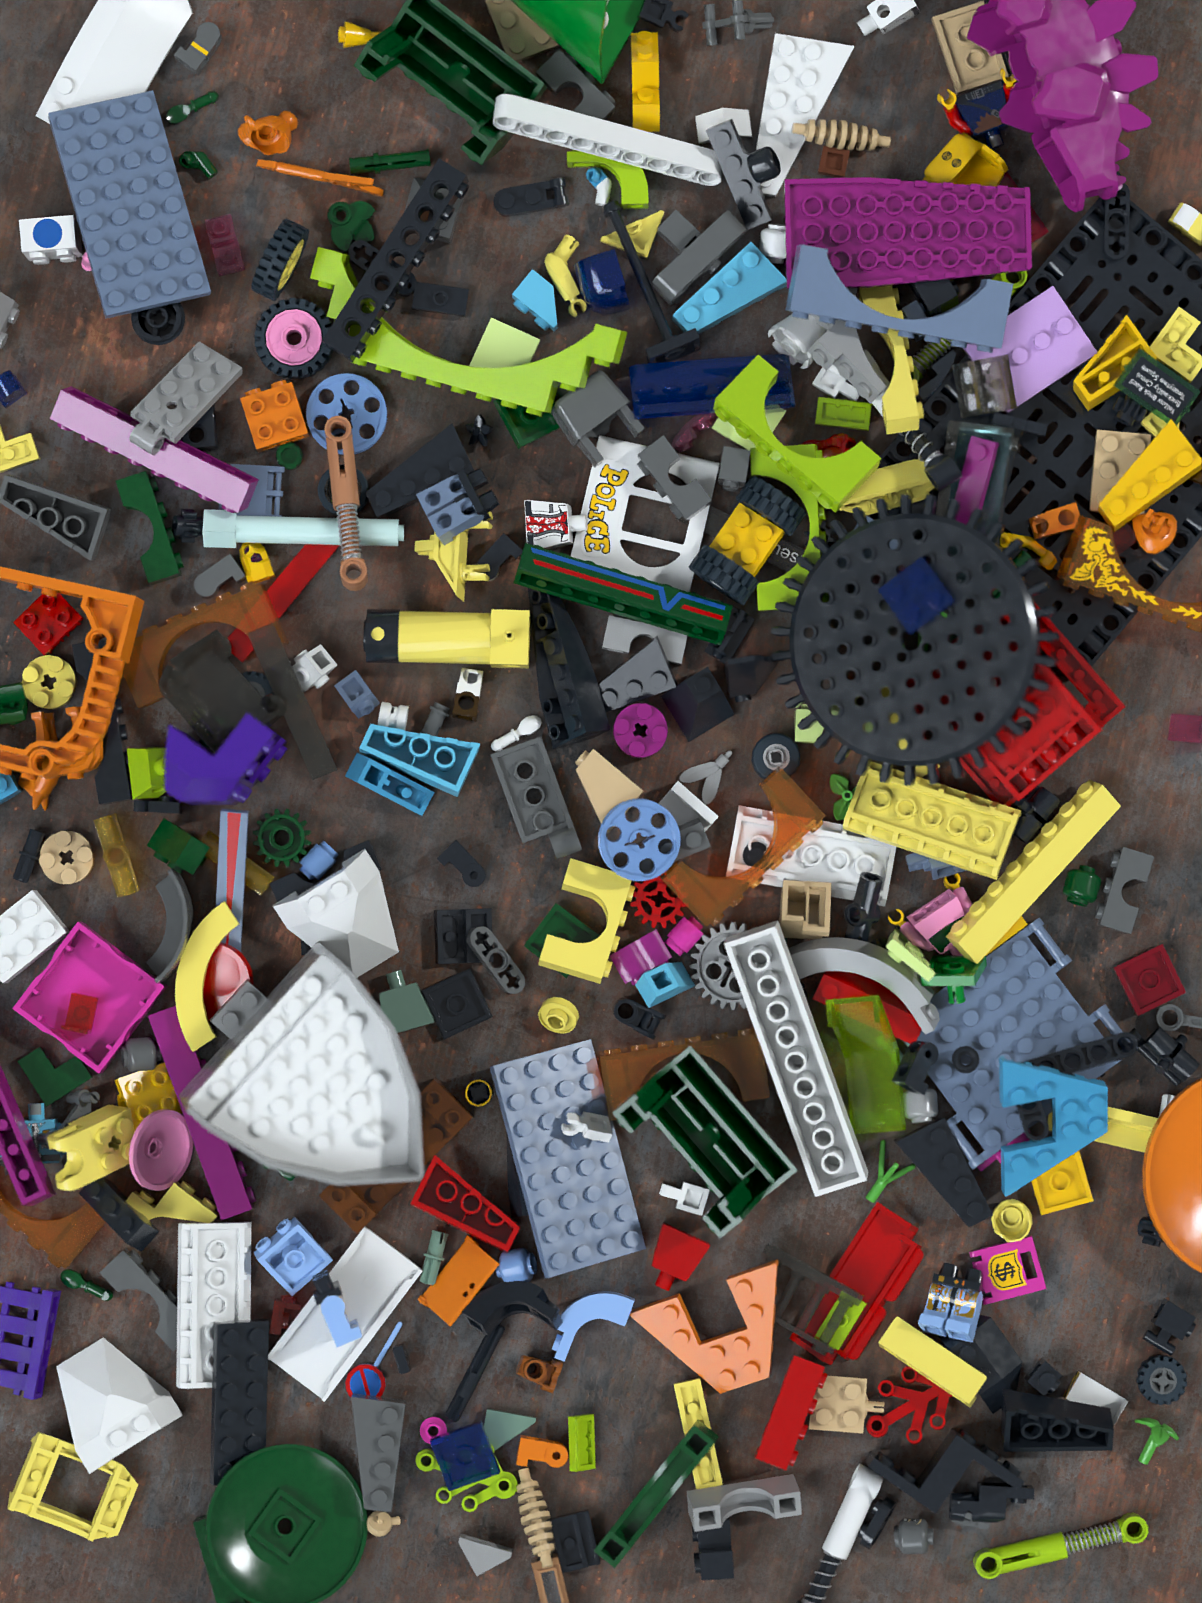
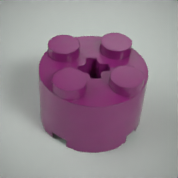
[613,703,668,759]

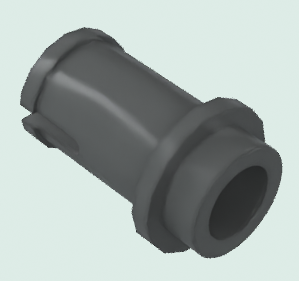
[421,702,450,737]

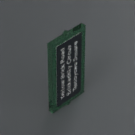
[1113,348,1201,426]

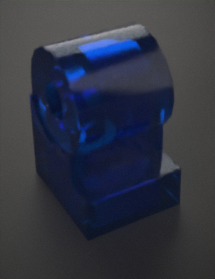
[0,370,27,408]

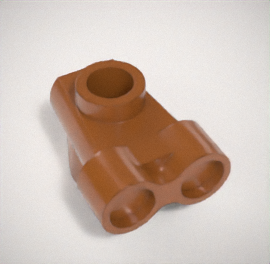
[516,1355,563,1393]

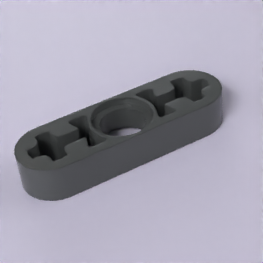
[467,926,525,994]

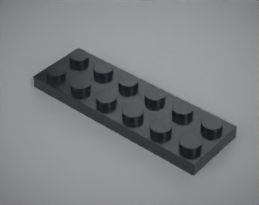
[210,1319,269,1486]

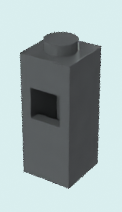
[657,210,722,277]

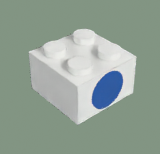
[19,215,83,265]

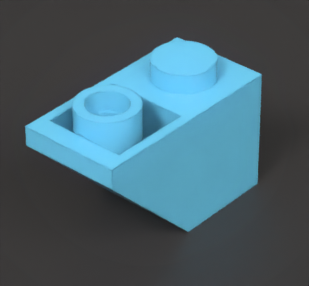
[512,269,558,332]
[635,962,695,1008]

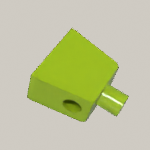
[127,747,167,800]

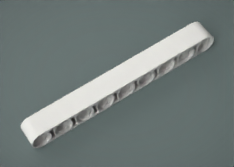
[493,94,722,186]

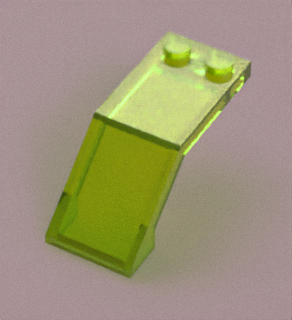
[826,995,906,1134]

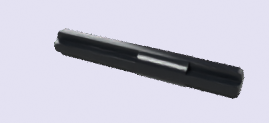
[445,1324,505,1422]

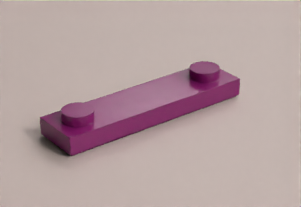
[955,436,999,524]

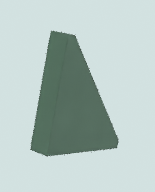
[478,1408,536,1460]

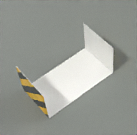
[1063,1371,1128,1427]

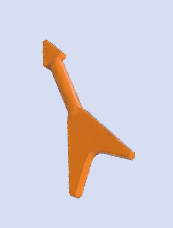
[256,159,384,197]

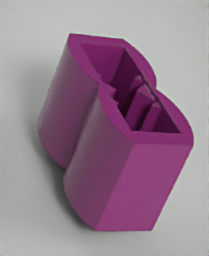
[610,929,672,986]

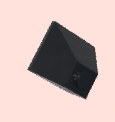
[661,667,735,742]

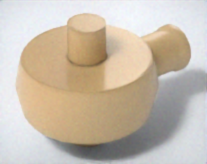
[367,1511,401,1537]

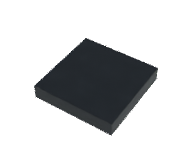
[422,968,493,1040]

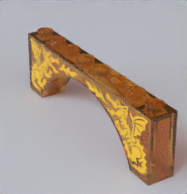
[1057,515,1202,633]

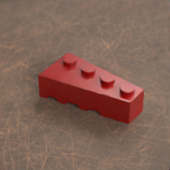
[410,1155,520,1253]
[754,1355,827,1470]

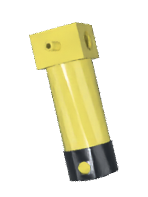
[363,609,530,668]

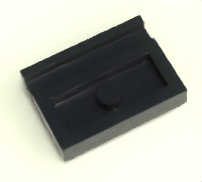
[550,1510,601,1573]

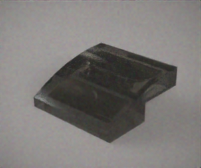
[952,354,1017,418]

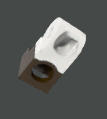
[452,668,483,722]

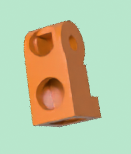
[1029,502,1083,540]
[516,1435,568,1468]

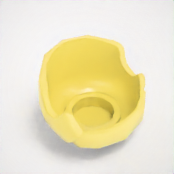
[991,1199,1033,1243]

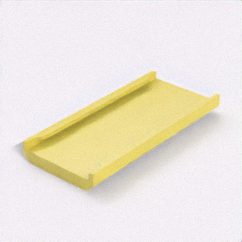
[843,761,1021,880]

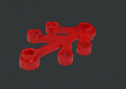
[866,1366,953,1444]

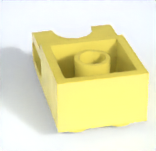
[47,1104,135,1191]

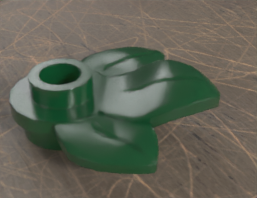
[327,201,375,252]

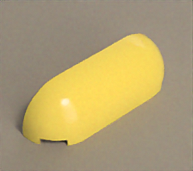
[840,459,935,516]

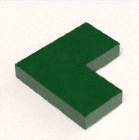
[18,1046,93,1107]

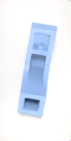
[552,1291,635,1362]

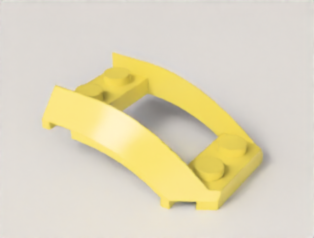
[8,1432,138,1542]

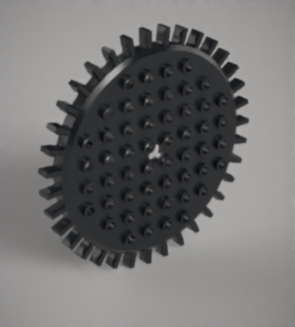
[771,494,1059,786]

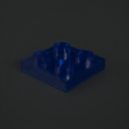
[878,557,956,635]
[430,1421,500,1491]

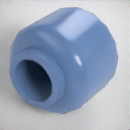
[496,1248,537,1282]

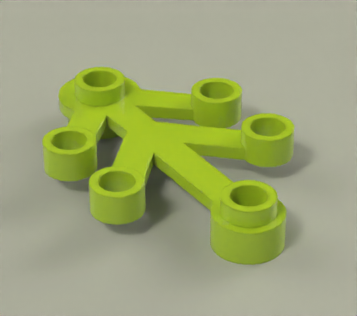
[416,1434,518,1512]

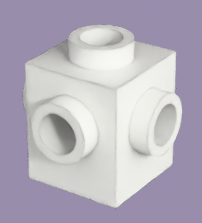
[288,644,337,691]

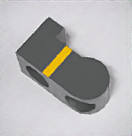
[174,22,222,76]

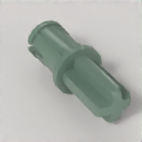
[420,1230,449,1285]

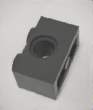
[717,446,751,492]

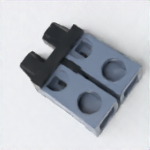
[416,468,500,546]

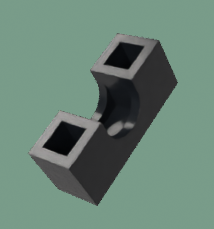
[79,1177,160,1252]

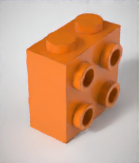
[240,380,310,453]

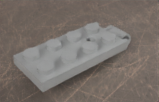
[130,342,242,455]

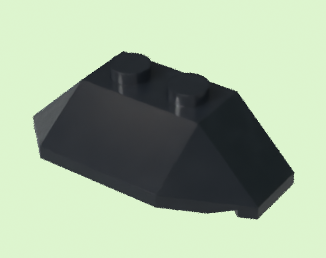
[937,1315,1022,1414]

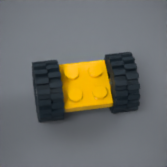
[689,476,807,605]

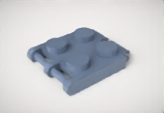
[219,464,285,517]

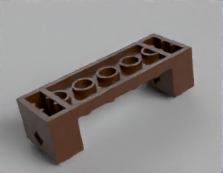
[319,1078,474,1234]

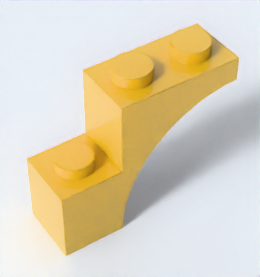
[631,31,660,132]

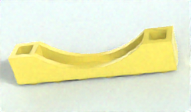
[859,285,924,435]

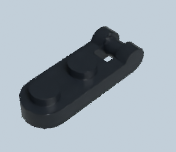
[493,178,570,216]

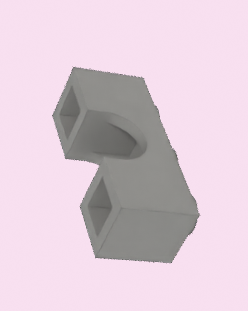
[602,614,687,666]

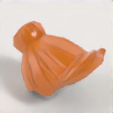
[238,111,298,155]

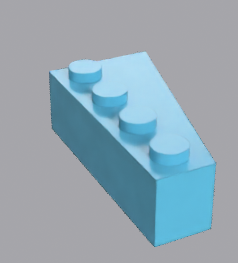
[672,242,787,335]
[359,724,480,797]

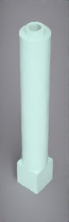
[202,509,404,548]

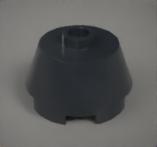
[131,302,185,345]

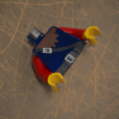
[937,68,1017,150]

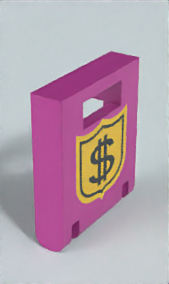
[969,1235,1046,1305]

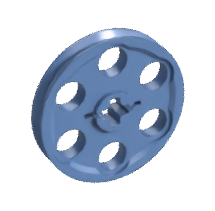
[306,373,387,455]
[598,798,681,881]

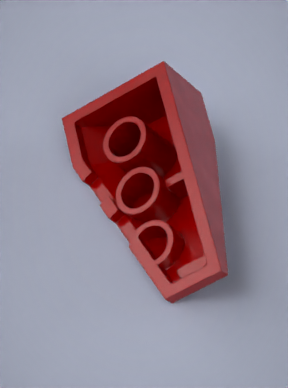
[813,971,922,1044]

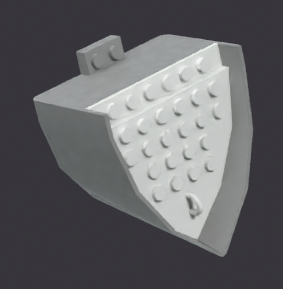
[179,942,424,1185]

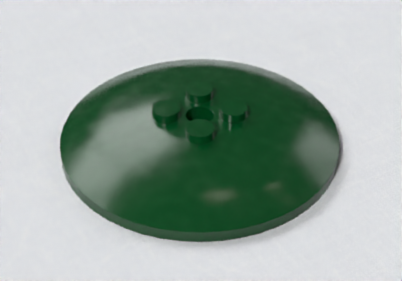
[205,1444,368,1603]

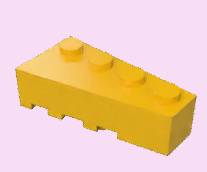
[1098,419,1202,532]

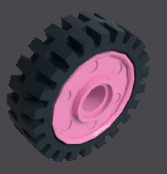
[254,298,333,380]

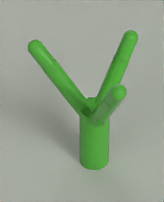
[866,1140,915,1203]

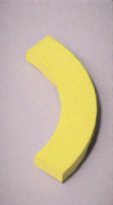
[175,901,240,1052]

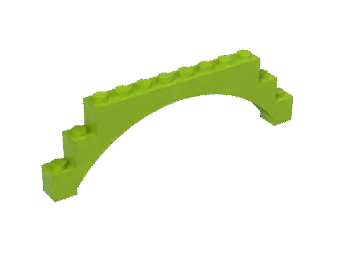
[310,247,627,416]

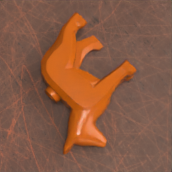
[18,706,103,811]

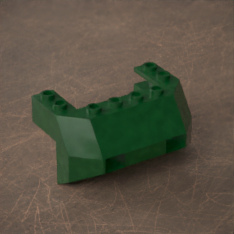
[354,0,547,165]
[613,1045,798,1238]

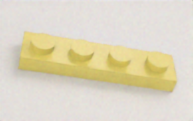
[673,1378,723,1489]

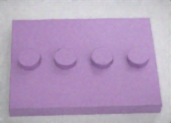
[963,286,1097,414]

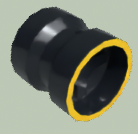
[465,1079,493,1107]

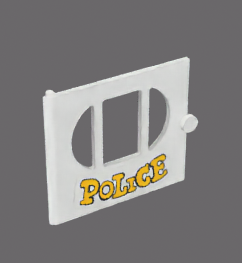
[571,435,720,592]

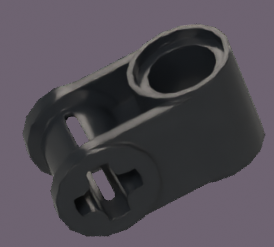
[613,998,666,1040]

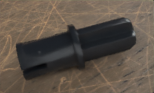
[13,829,46,883]

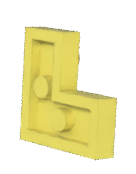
[1150,307,1202,383]
[0,425,40,473]

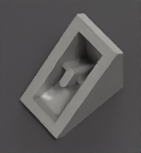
[458,1533,513,1576]

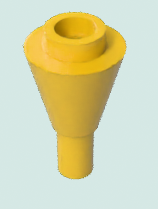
[338,21,381,48]

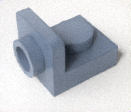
[334,670,380,718]

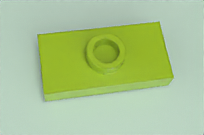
[815,397,872,431]
[815,1289,867,1350]
[568,1414,596,1472]

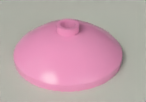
[129,1109,193,1191]

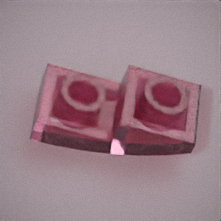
[205,214,245,277]
[671,406,716,453]

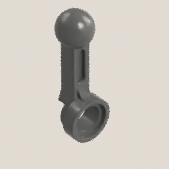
[1156,1004,1202,1031]

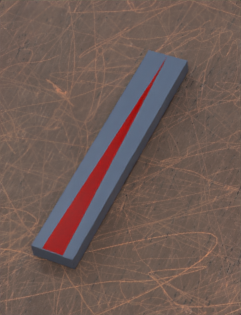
[216,809,249,952]

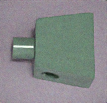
[379,970,435,1033]

